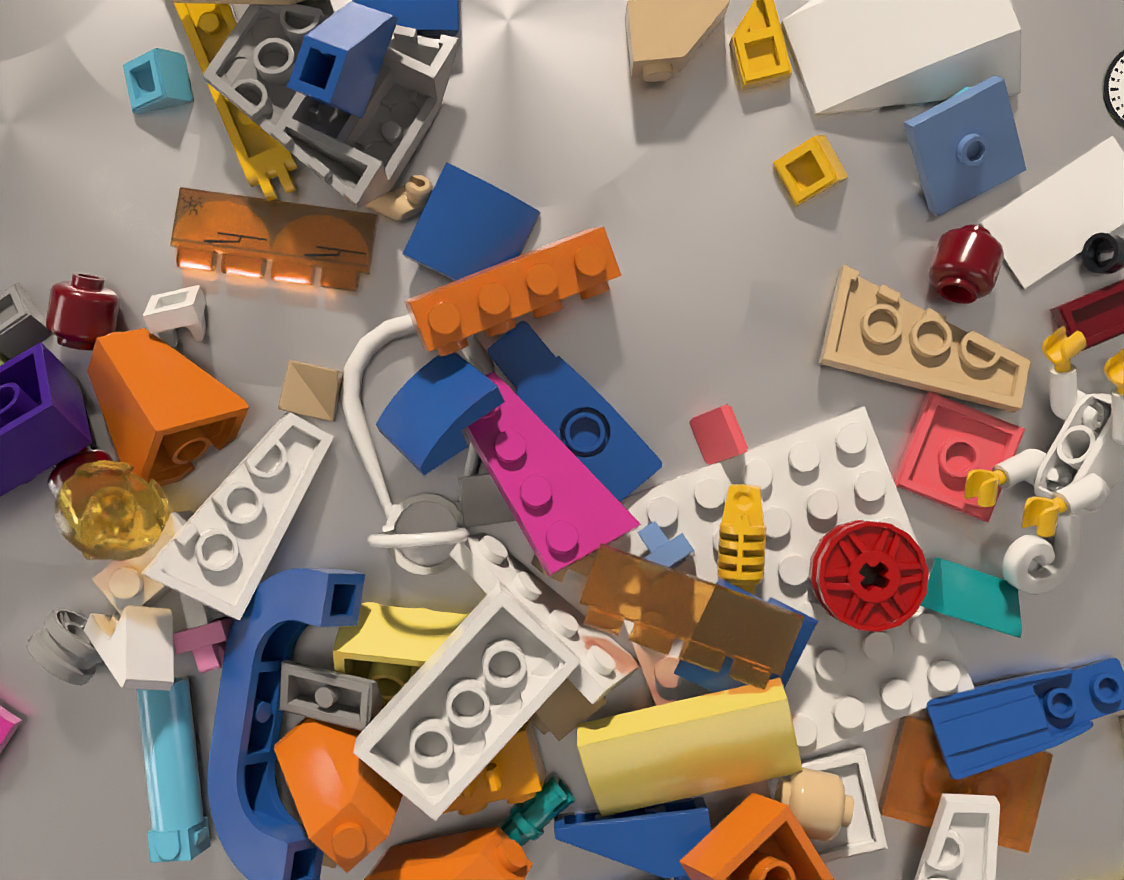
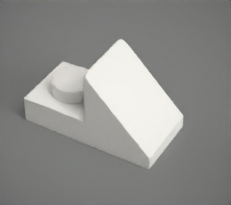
[83,605,174,691]

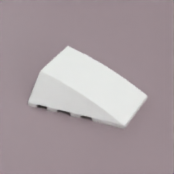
[781,0,1021,116]

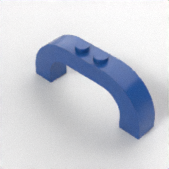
[207,568,365,880]

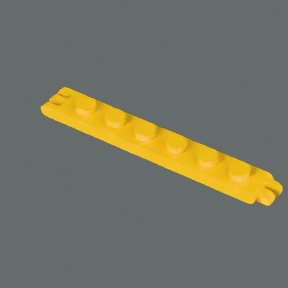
[174,3,298,202]

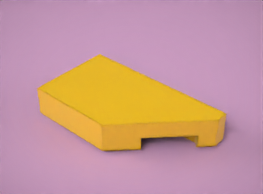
[729,0,792,90]

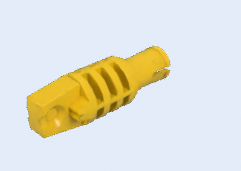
[717,484,767,595]

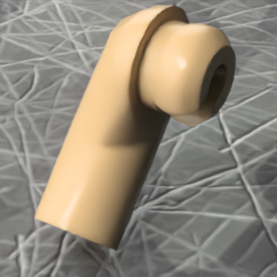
[364,175,433,221]

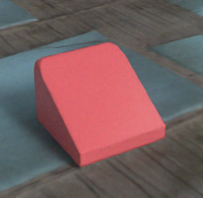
[690,404,748,464]

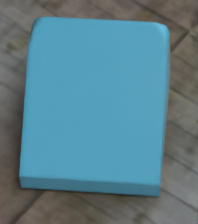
[123,48,193,114]

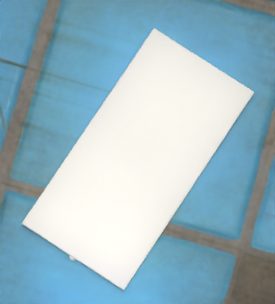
[979,136,1124,290]

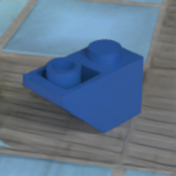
[287,1,398,119]

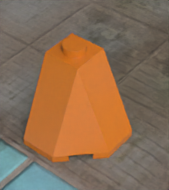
[87,328,249,494]
[274,717,403,873]
[364,826,533,880]

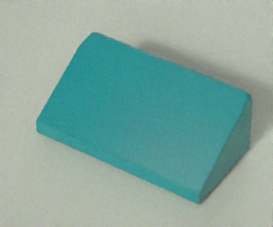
[920,557,1022,638]

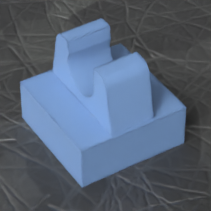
[637,521,695,584]

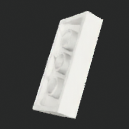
[353,582,581,821]

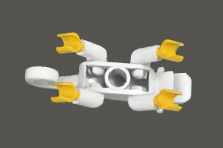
[964,326,1124,595]

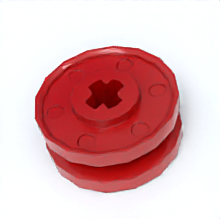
[809,520,929,632]

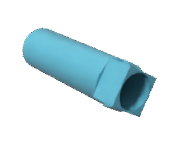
[136,677,211,863]

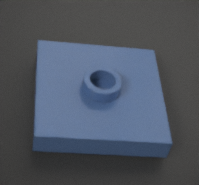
[904,75,1026,216]

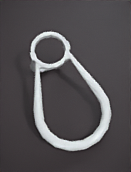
[340,315,495,576]

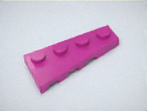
[464,371,641,577]

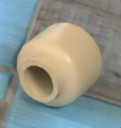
[774,768,854,842]

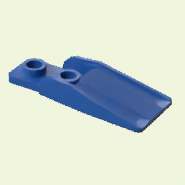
[487,321,662,502]
[926,658,1124,780]

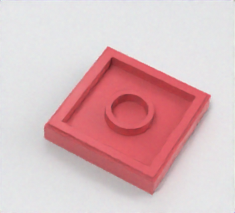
[893,392,1025,523]

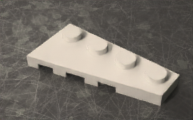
[140,412,334,621]
[449,532,640,704]
[914,793,1000,880]

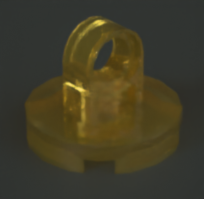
[55,460,169,561]

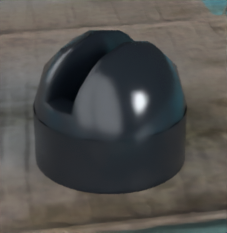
[1082,233,1124,274]

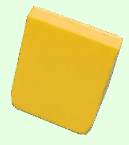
[773,135,848,206]

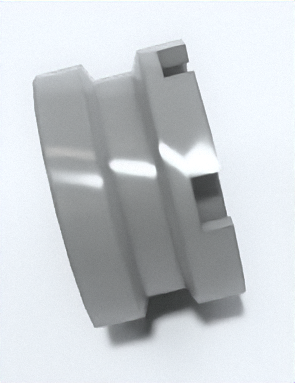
[26,607,104,685]

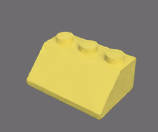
[333,602,470,706]

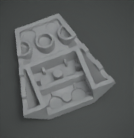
[202,4,459,209]

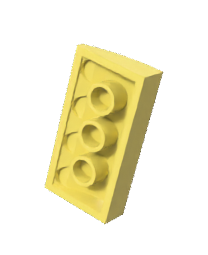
[577,678,803,817]

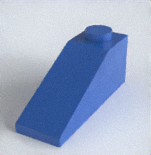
[554,796,711,880]

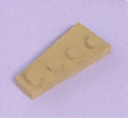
[819,264,1031,413]

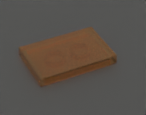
[878,715,1053,853]

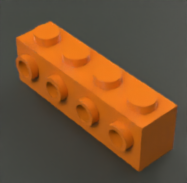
[404,226,622,356]

